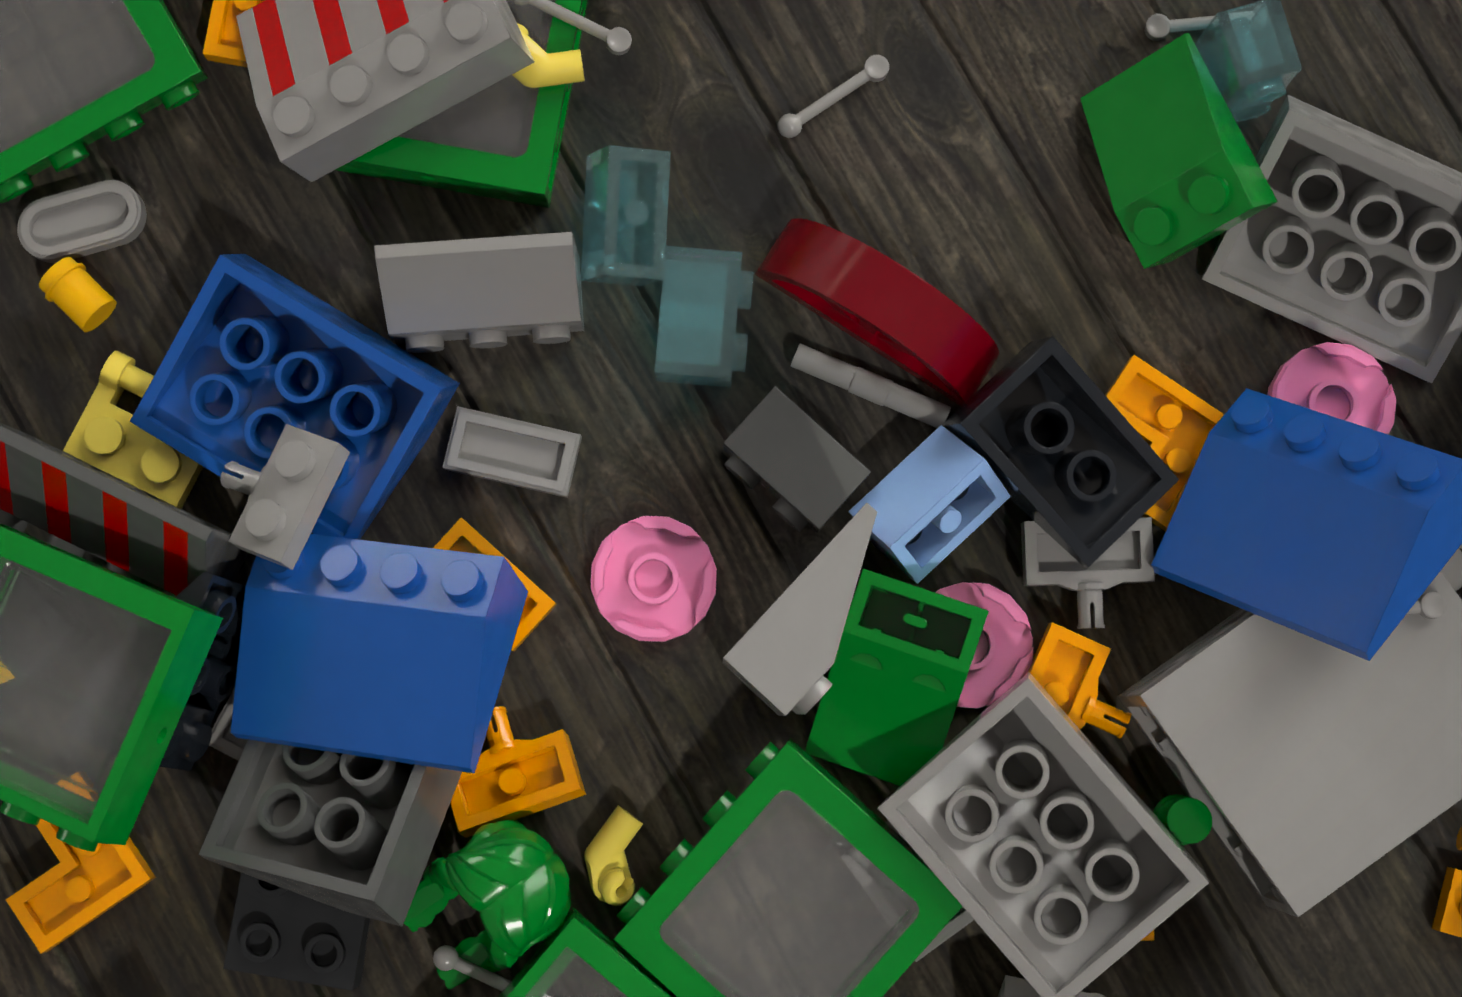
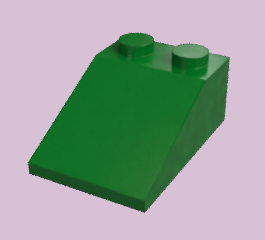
[1080,33,1278,269]

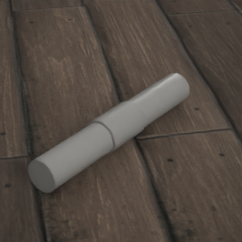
[791,343,951,428]

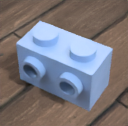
[848,425,1011,584]

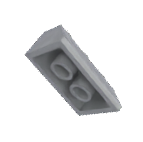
[374,232,584,353]

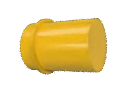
[39,257,117,332]

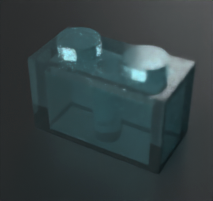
[1195,0,1302,122]
[581,145,671,286]
[654,246,754,388]

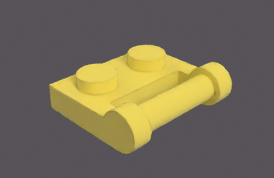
[63,350,203,509]

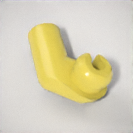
[512,23,585,88]
[584,805,643,906]

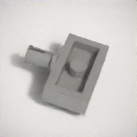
[220,424,350,570]
[1021,517,1155,629]

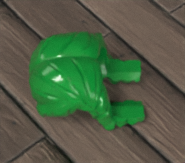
[404,819,571,989]

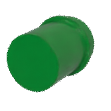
[1153,794,1212,846]

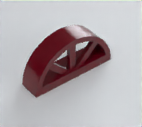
[755,218,1000,406]

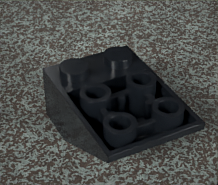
[65,571,246,771]

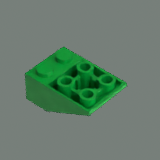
[805,569,989,786]

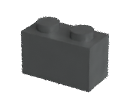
[723,386,871,534]

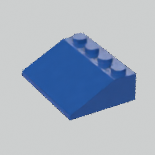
[130,254,460,540]
[1151,388,1462,661]
[230,534,528,773]

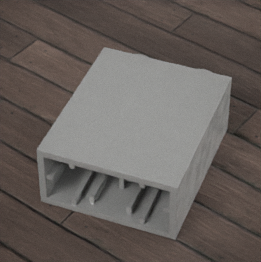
[1117,548,1462,917]

